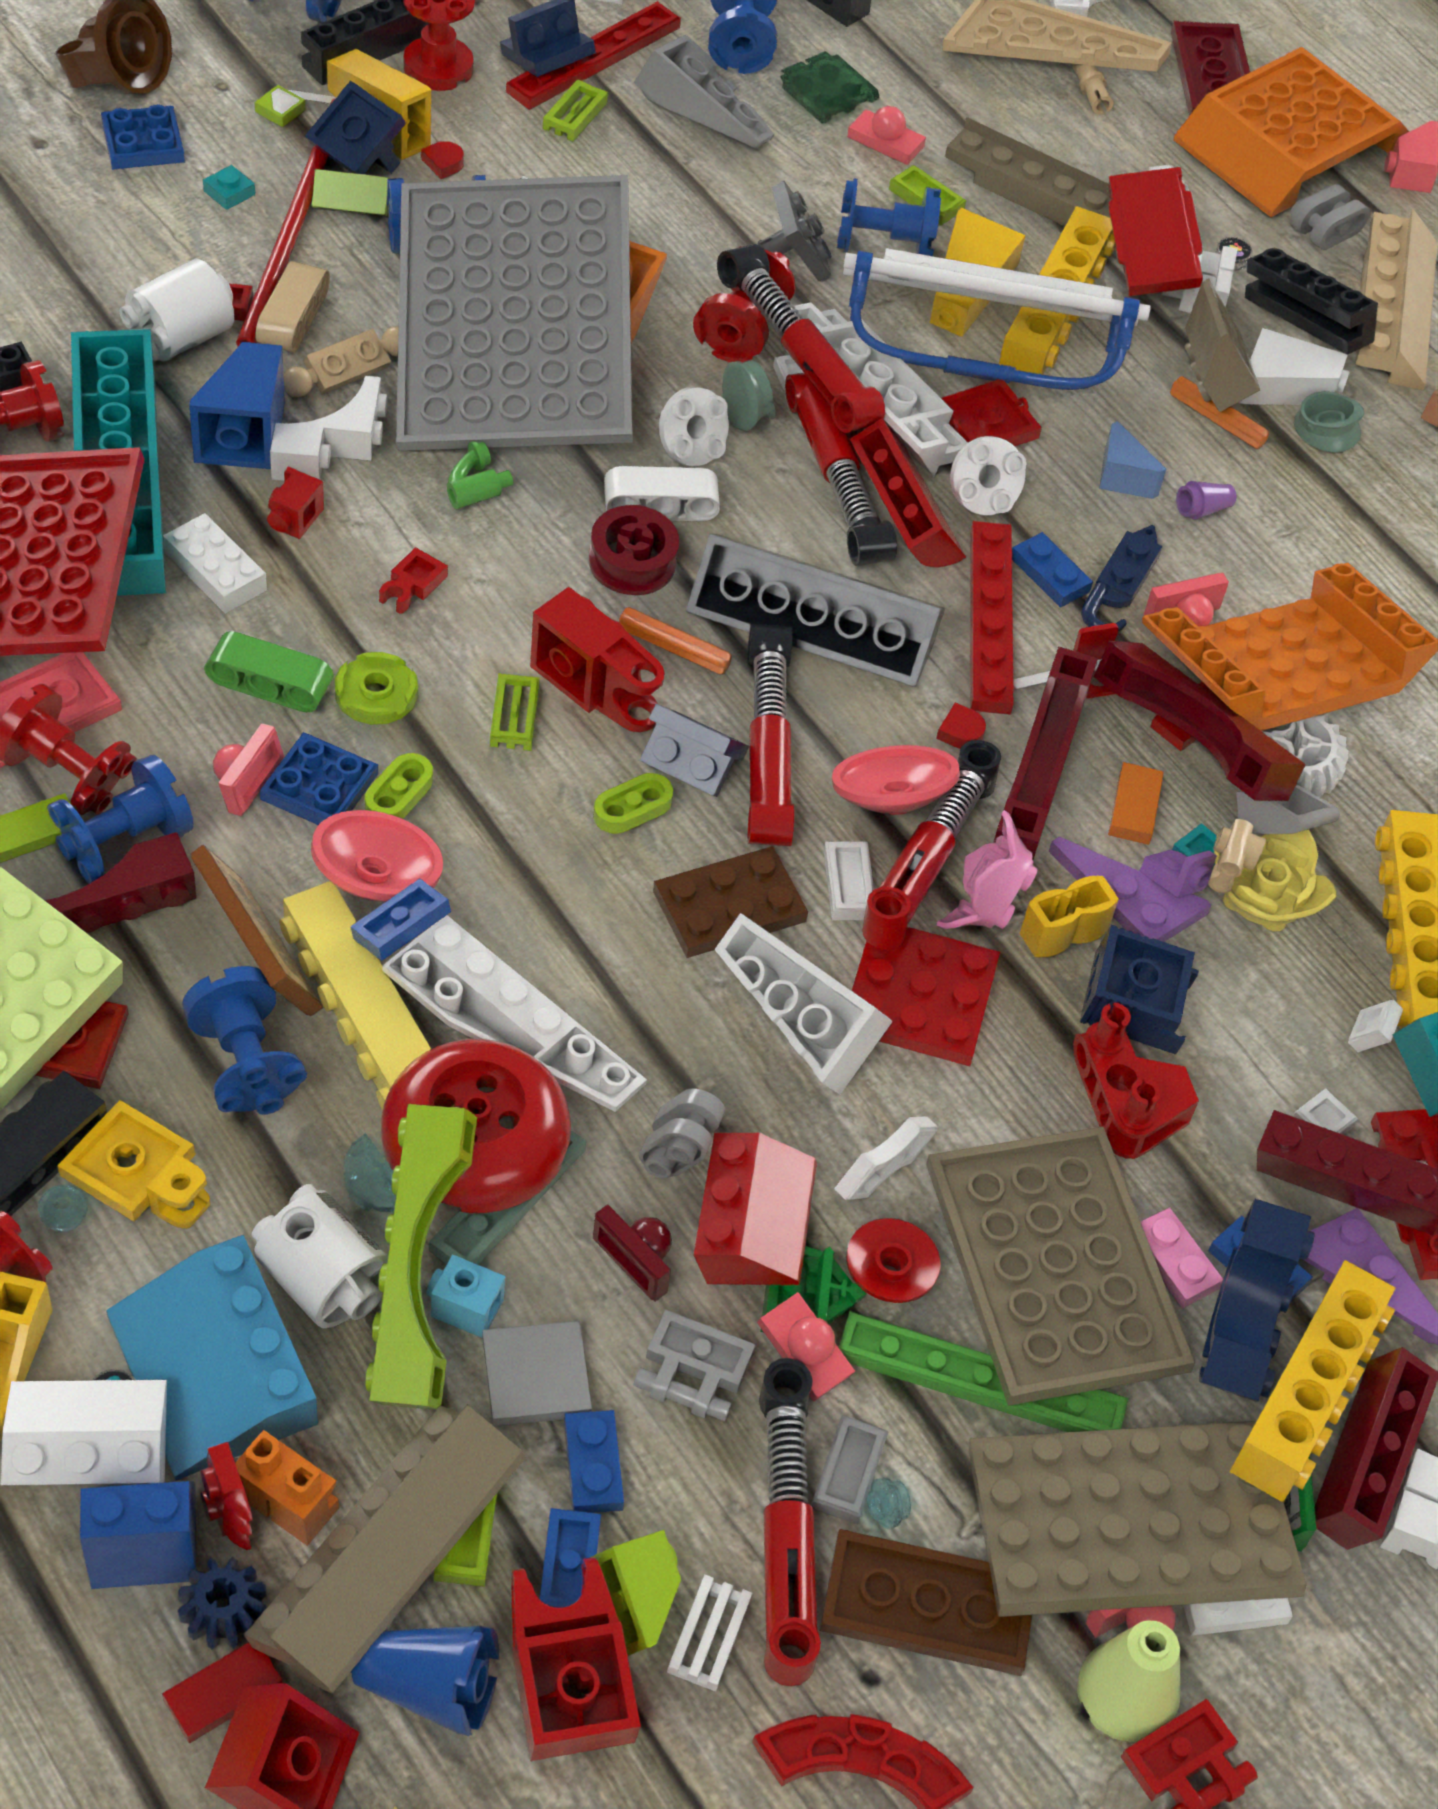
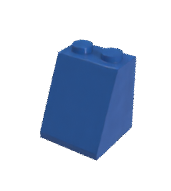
[189,342,285,469]
[80,1481,197,1589]

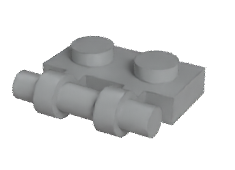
[633,1309,756,1421]

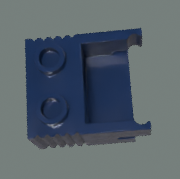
[1080,924,1199,1054]

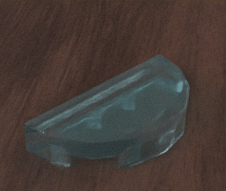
[343,1133,396,1214]

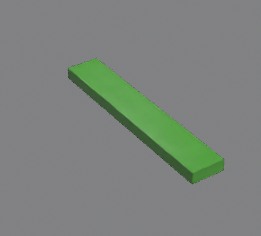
[838,1311,1129,1432]

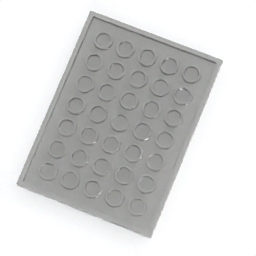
[396,175,633,451]

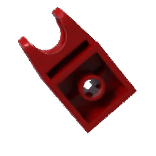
[530,586,665,733]
[511,1557,641,1761]

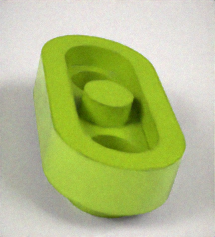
[365,753,433,819]
[593,773,673,834]

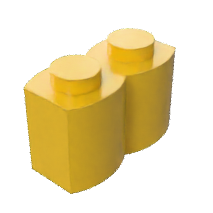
[1020,876,1119,958]

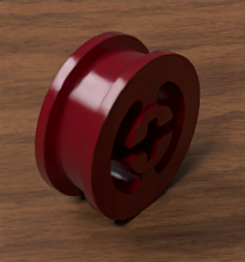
[588,505,679,595]

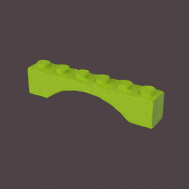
[365,1104,477,1410]

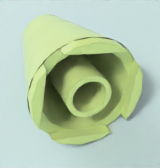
[1077,1620,1181,1743]

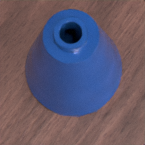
[350,1626,500,1736]

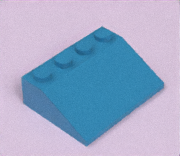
[106,1235,318,1481]

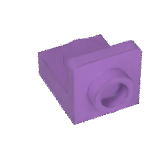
[1140,850,1217,898]

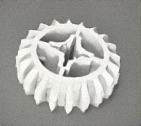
[1262,714,1349,798]

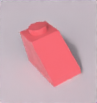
[1384,120,1438,193]

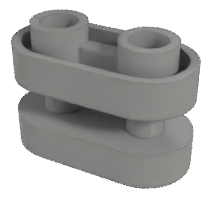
[1290,184,1371,250]
[639,1089,725,1178]

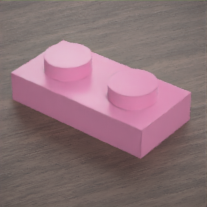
[1141,1207,1223,1308]

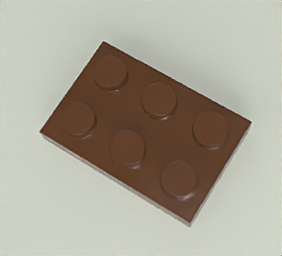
[653,846,808,958]

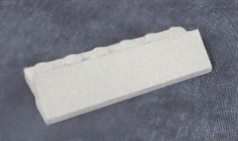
[790,302,968,477]

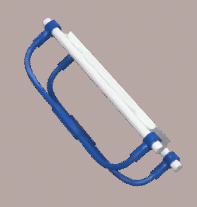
[843,248,1150,390]

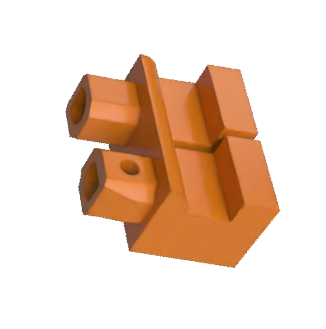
[235,1430,340,1546]

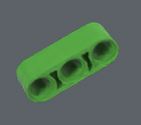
[204,631,334,713]

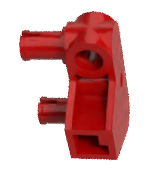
[1073,1003,1199,1159]

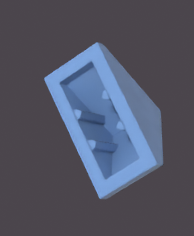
[1099,421,1166,499]

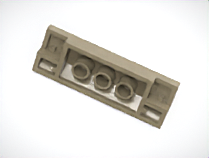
[945,117,1111,226]
[244,1404,526,1694]

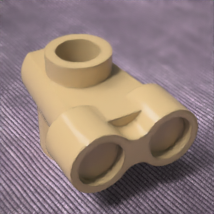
[1209,819,1266,893]

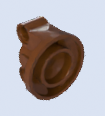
[55,0,172,94]

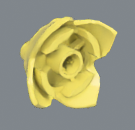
[1214,829,1336,931]

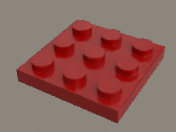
[852,927,1000,1067]

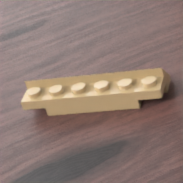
[1355,209,1438,390]

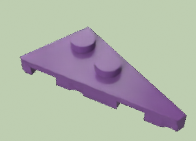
[1049,837,1211,942]
[1303,1208,1438,1345]

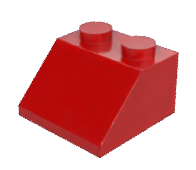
[205,1683,360,1809]

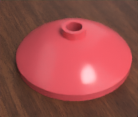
[832,745,960,815]
[311,810,443,903]

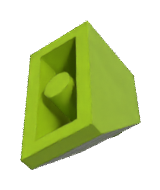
[589,1530,681,1656]

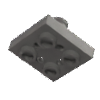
[758,181,831,281]

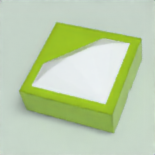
[255,85,306,127]

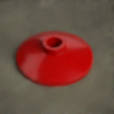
[846,1218,941,1303]

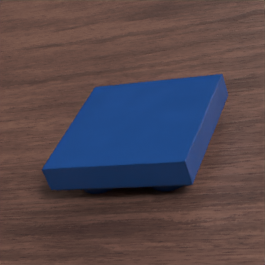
[101,105,185,170]
[260,732,378,825]

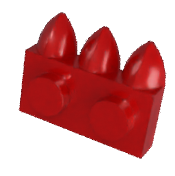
[200,1442,253,1550]

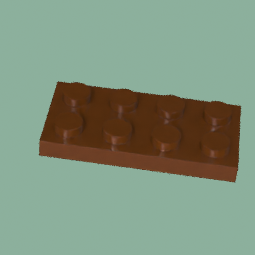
[819,1529,1032,1676]

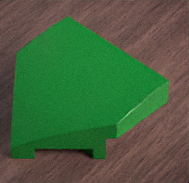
[760,1246,867,1332]

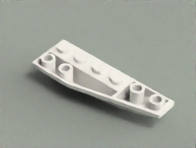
[382,915,647,1112]

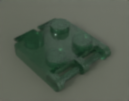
[780,51,880,124]

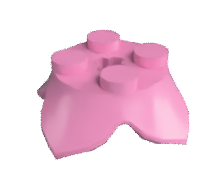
[937,810,1038,929]

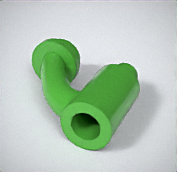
[447,441,513,509]

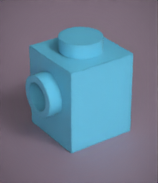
[426,1254,505,1338]

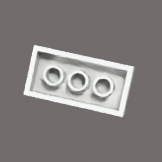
[163,513,267,614]

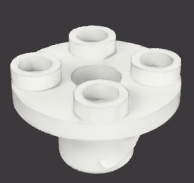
[659,387,729,466]
[950,436,1027,515]

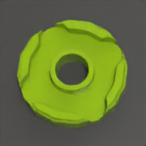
[335,652,418,725]

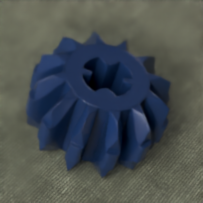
[178,1556,267,1650]

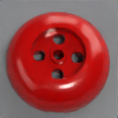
[381,1039,571,1213]

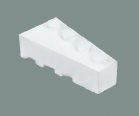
[715,913,893,1095]

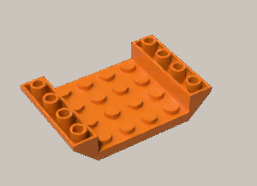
[1173,47,1410,217]
[1142,563,1438,731]

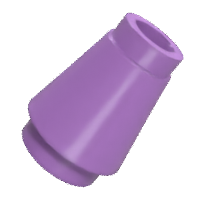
[1176,481,1236,520]

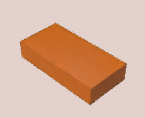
[1108,762,1164,845]

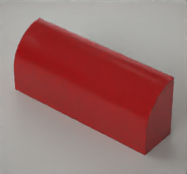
[850,418,967,568]

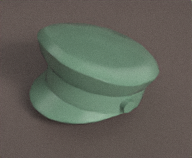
[722,360,776,431]
[1294,391,1364,453]

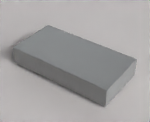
[811,1415,889,1524]

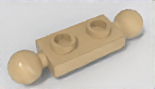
[284,326,399,398]

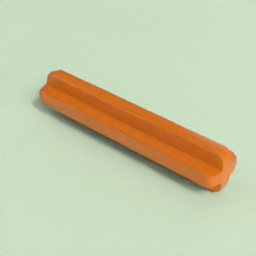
[1170,376,1269,449]
[619,607,732,675]

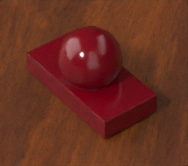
[593,1204,672,1302]

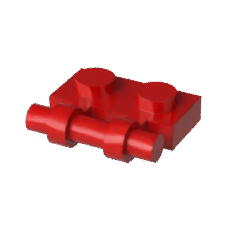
[1121,1698,1258,1809]

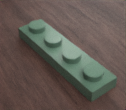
[429,1131,586,1265]

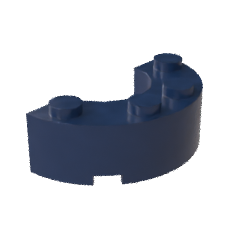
[1199,1198,1315,1402]

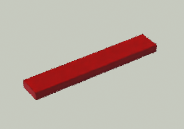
[506,1,681,110]

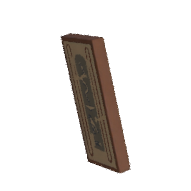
[191,844,323,1016]

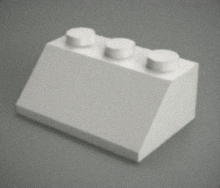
[1,1380,167,1485]

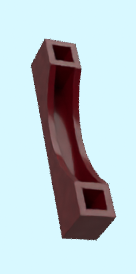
[1094,641,1306,801]
[993,646,1098,861]
[44,832,197,933]

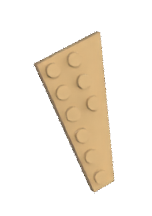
[942,0,1172,72]

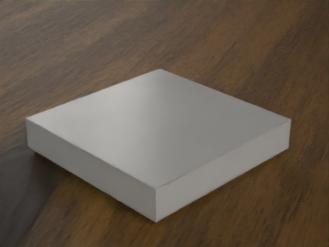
[482,1321,592,1426]

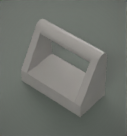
[1236,784,1340,834]

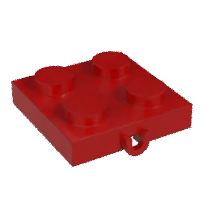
[941,379,1042,446]

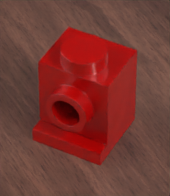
[267,466,324,539]

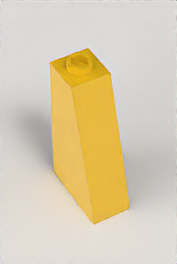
[327,49,431,160]
[930,207,1026,337]

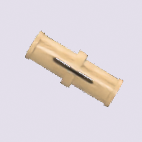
[1072,64,1114,115]

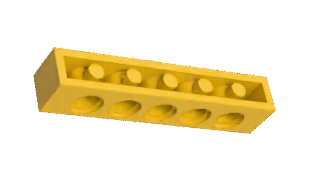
[999,206,1116,375]
[1375,810,1438,1030]
[1229,1260,1396,1502]

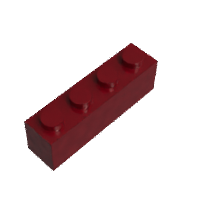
[1257,1110,1438,1236]
[1314,1347,1438,1550]

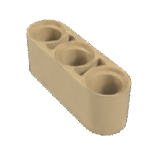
[255,261,330,353]

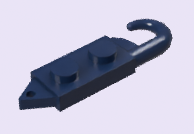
[1081,525,1163,632]

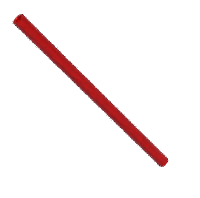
[236,98,335,347]

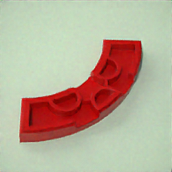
[752,1714,974,1809]

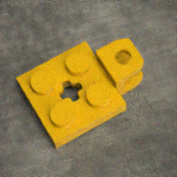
[57,1100,211,1229]

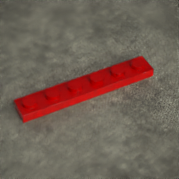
[970,521,1014,715]

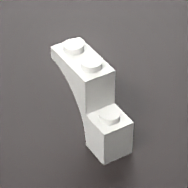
[270,376,388,481]

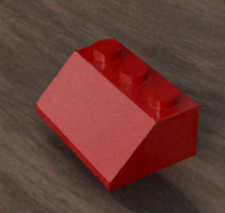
[694,1133,817,1285]

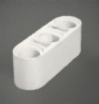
[604,466,720,521]

